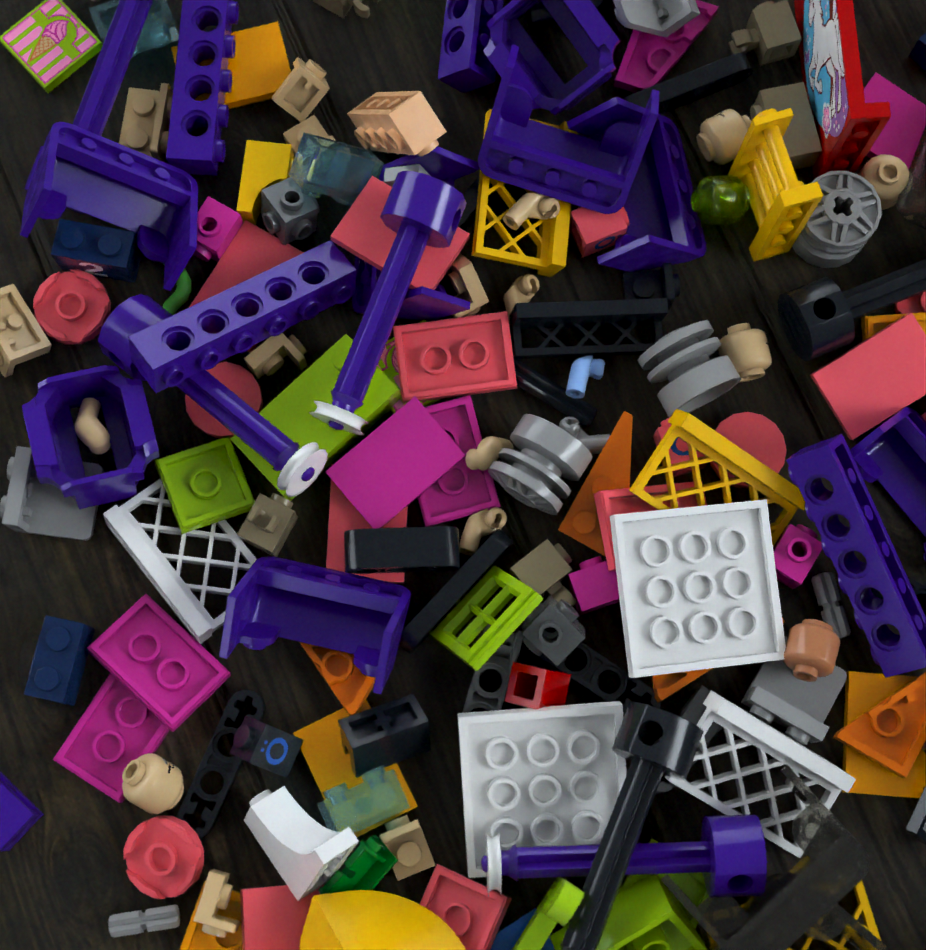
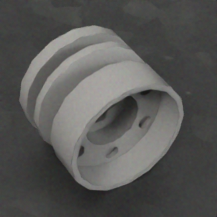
[792,171,882,268]
[638,320,741,418]
[488,414,593,515]

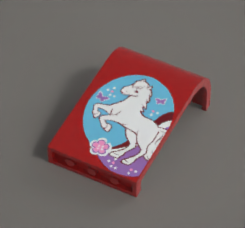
[794,0,891,179]

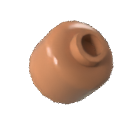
[783,619,840,682]

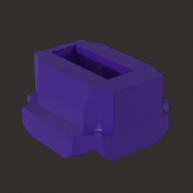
[483,0,620,116]
[22,365,160,509]

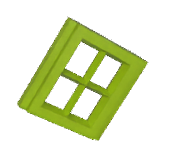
[430,566,543,671]

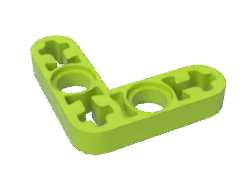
[512,877,584,950]

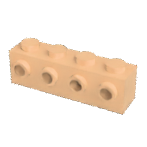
[347,91,446,157]

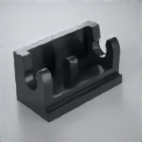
[338,694,431,778]

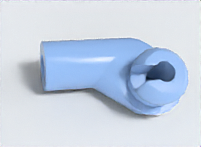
[566,355,605,399]

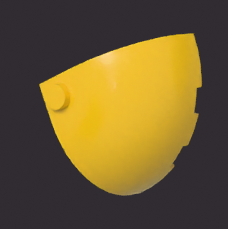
[299,890,466,950]

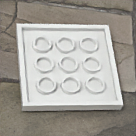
[610,499,786,678]
[457,701,626,878]

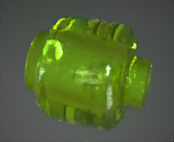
[691,175,750,225]

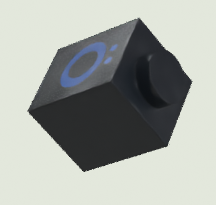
[230,715,304,778]

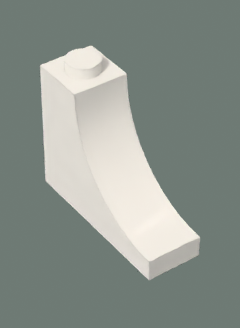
[244,786,359,901]

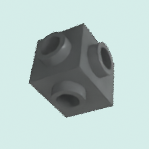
[260,176,319,245]
[522,595,586,666]

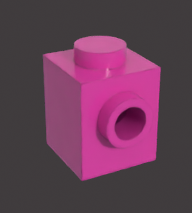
[193,196,244,262]
[773,524,822,589]
[565,556,620,616]

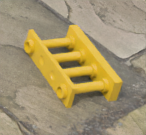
[725,108,823,262]

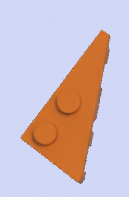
[558,411,633,557]
[299,642,376,716]
[833,671,926,778]

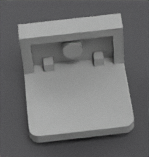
[613,0,700,37]
[0,446,104,541]
[741,637,847,745]

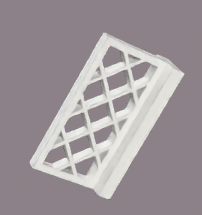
[103,479,257,644]
[665,690,856,858]

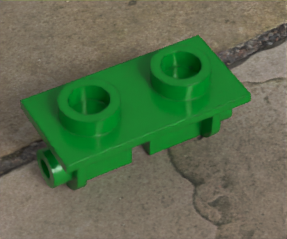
[318,834,398,895]

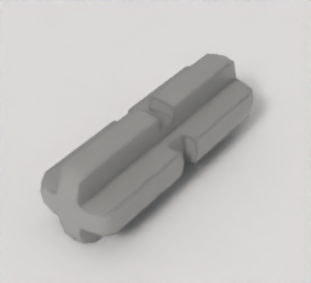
[811,572,851,639]
[108,905,181,938]

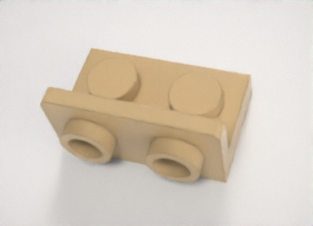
[119,83,173,162]
[0,283,52,377]

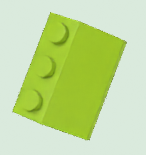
[550,874,707,950]

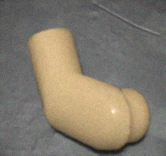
[503,193,560,230]
[504,274,540,323]
[75,398,111,455]
[465,436,513,471]
[459,507,507,556]

